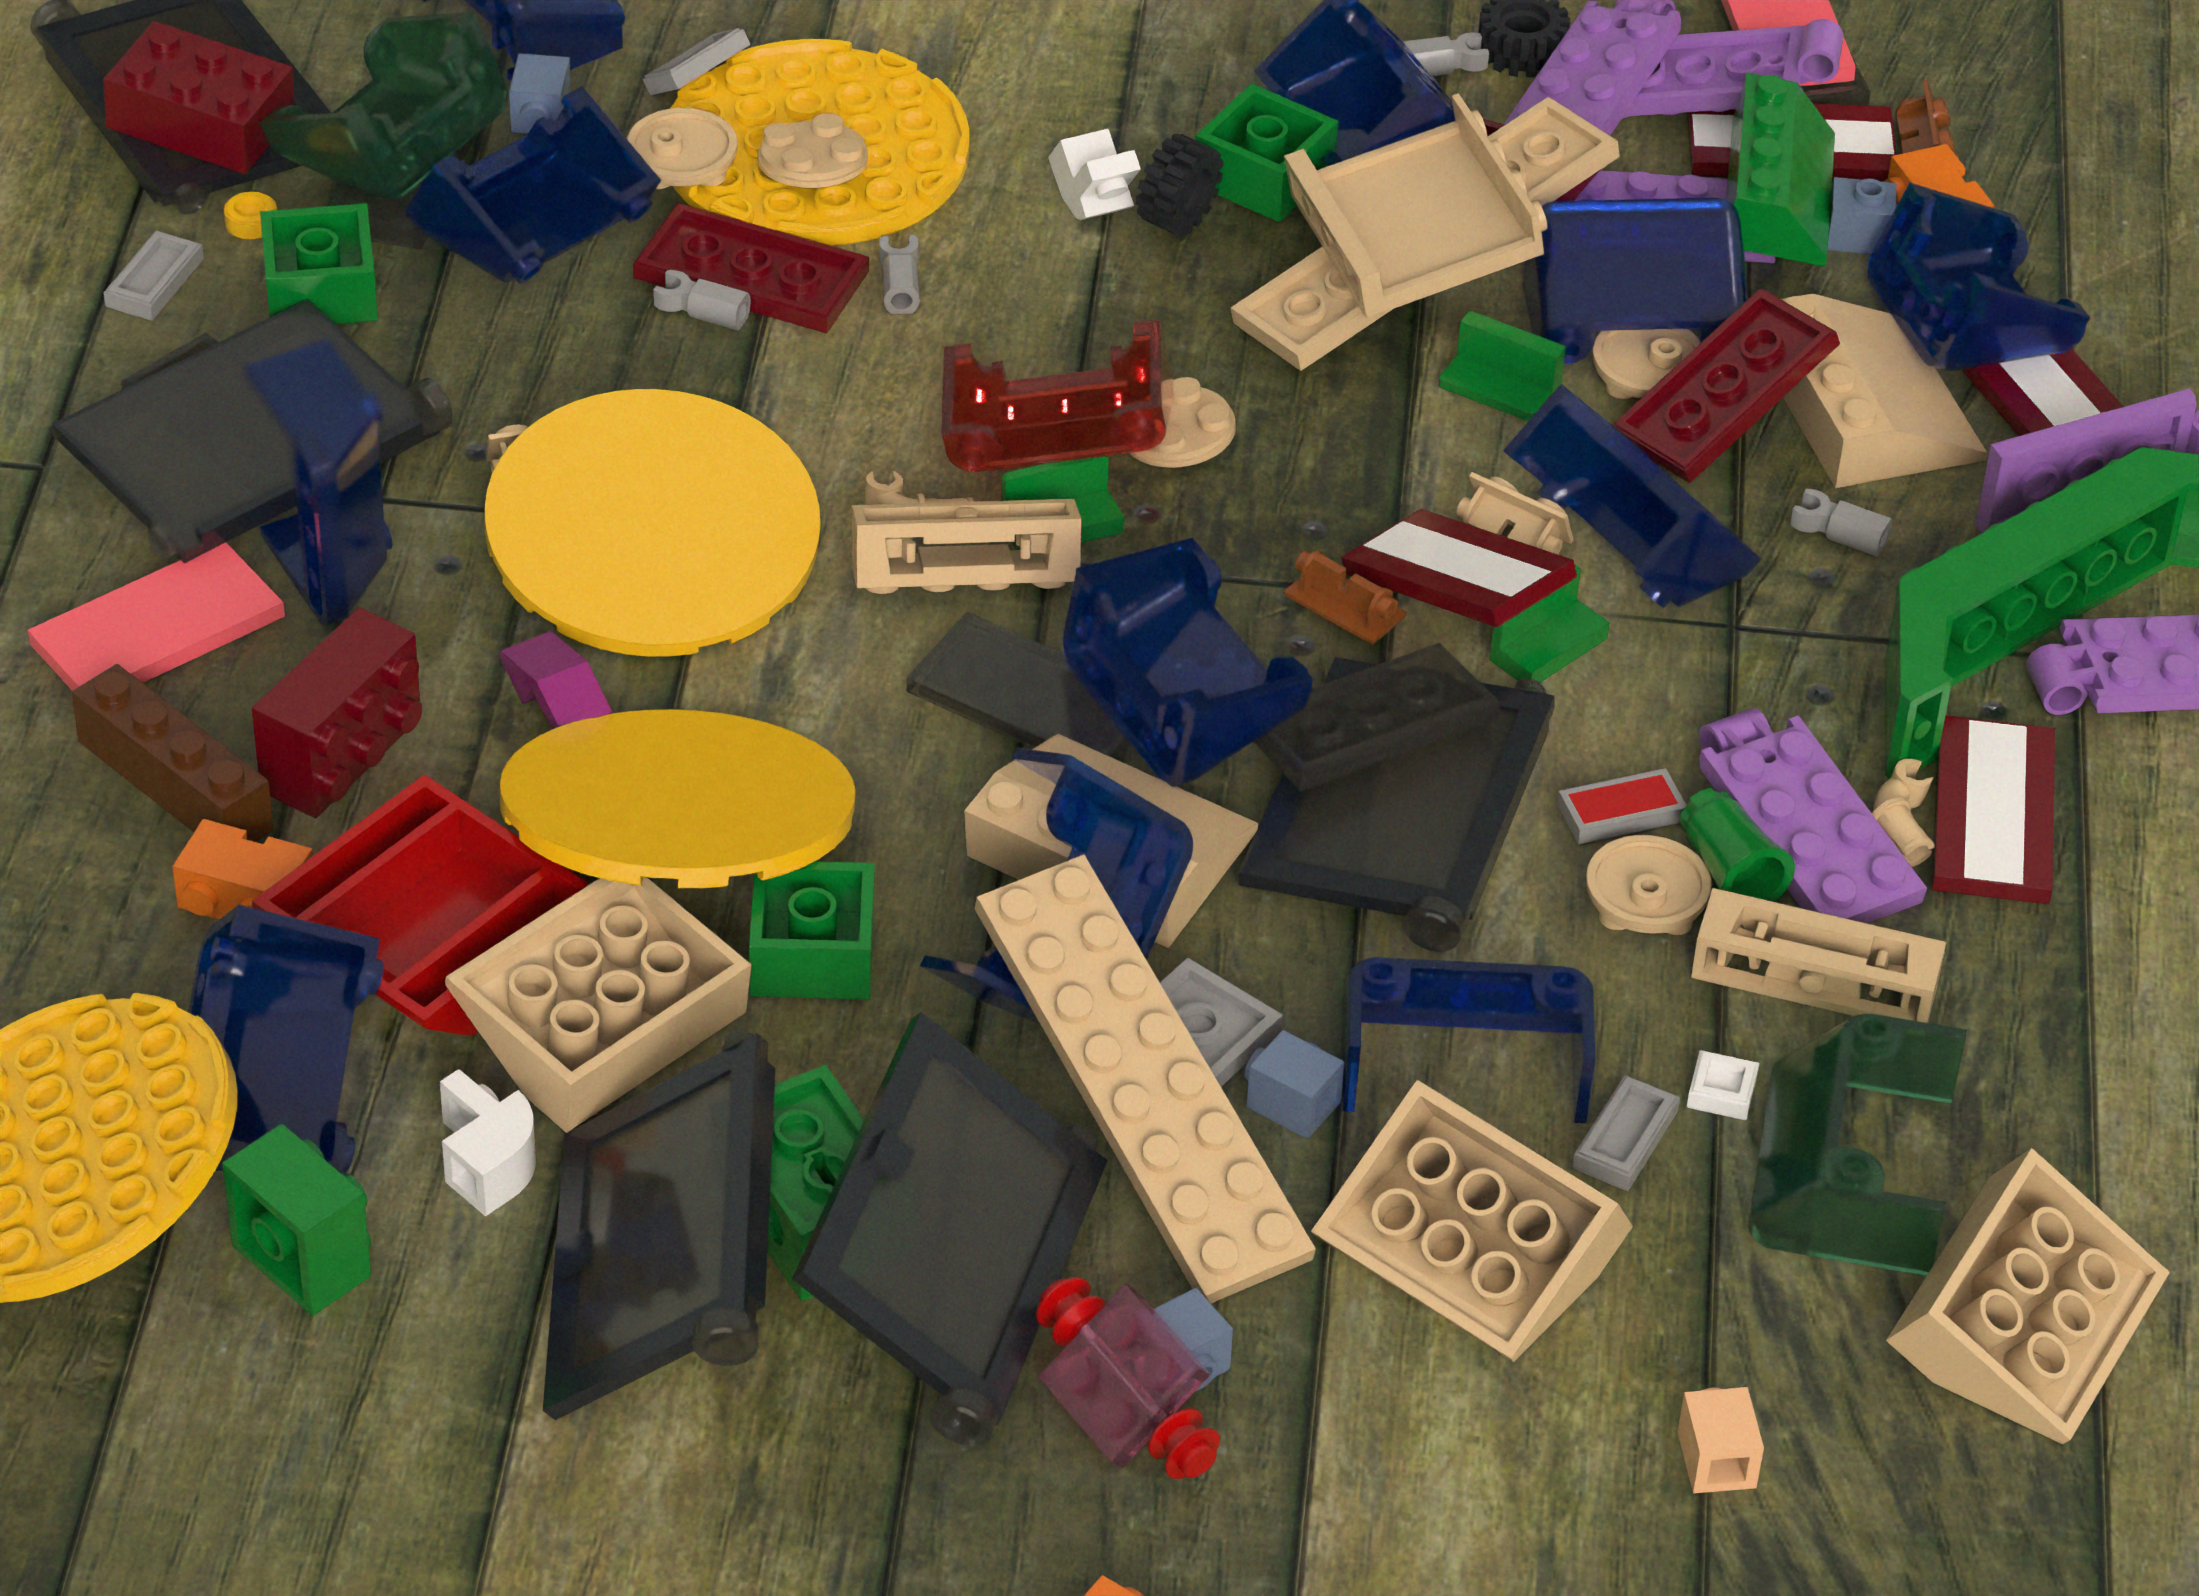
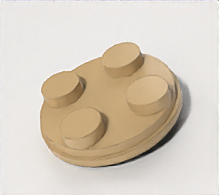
[627,108,737,189]
[758,113,868,188]
[1592,317,1701,399]
[1121,377,1236,468]
[1586,835,1712,935]

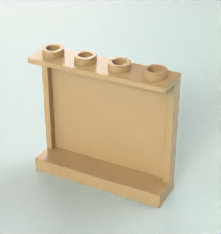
[1284,93,1548,318]

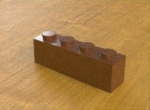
[71,664,273,842]

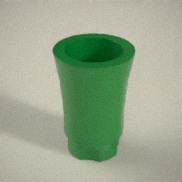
[1680,788,1795,902]

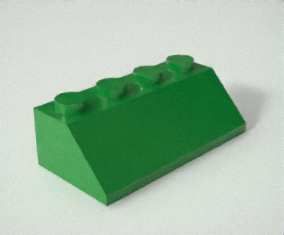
[1722,72,1835,267]

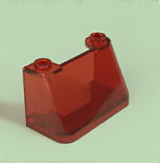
[941,319,1174,472]

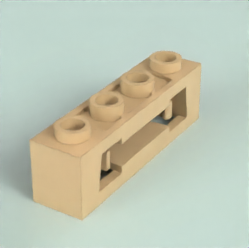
[852,499,1081,594]
[1691,888,1947,1033]

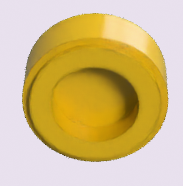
[224,191,277,239]

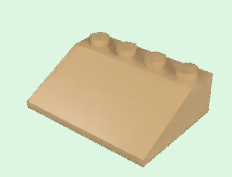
[1781,294,1987,488]
[964,734,1258,948]
[445,877,751,1133]
[1311,1080,1633,1362]
[1886,1148,2170,1444]

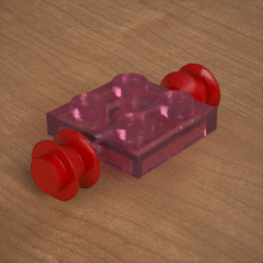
[1036,1277,1220,1479]

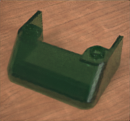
[1748,1014,1967,1276]

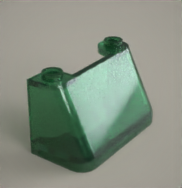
[259,12,507,199]

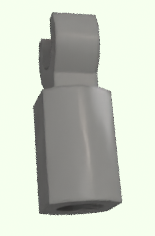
[1397,32,1489,80]
[879,235,920,314]
[653,270,751,331]
[1790,489,1892,557]

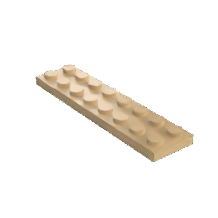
[1230,97,1620,371]
[975,855,1316,1303]

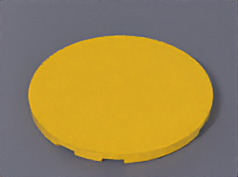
[668,39,970,246]
[484,389,821,657]
[499,709,855,888]
[0,993,238,1303]

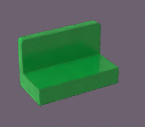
[1439,310,1566,422]
[1001,450,1124,550]
[1489,565,1610,689]

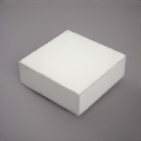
[1686,1050,1759,1120]

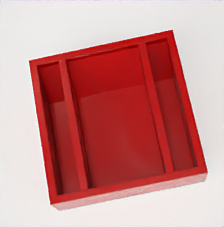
[252,774,590,1036]

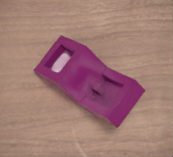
[498,631,612,729]

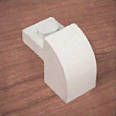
[1048,129,1141,220]
[440,1069,536,1216]

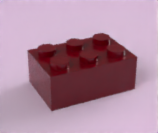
[103,21,294,175]
[251,607,422,819]

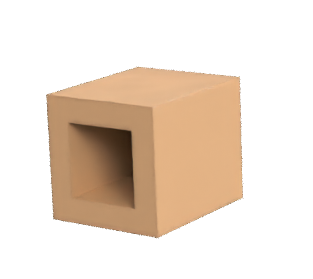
[1677,1387,1764,1494]

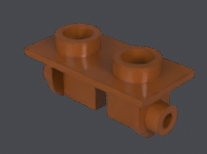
[1895,80,1957,156]
[1283,550,1407,645]

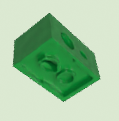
[714,1065,914,1301]

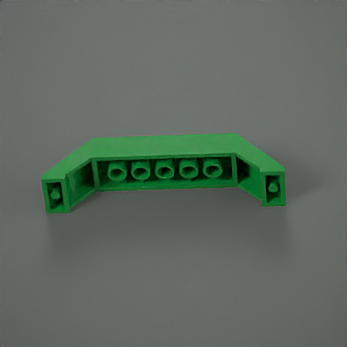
[1884,447,2199,779]

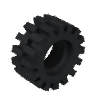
[1478,0,1570,77]
[1136,134,1223,237]

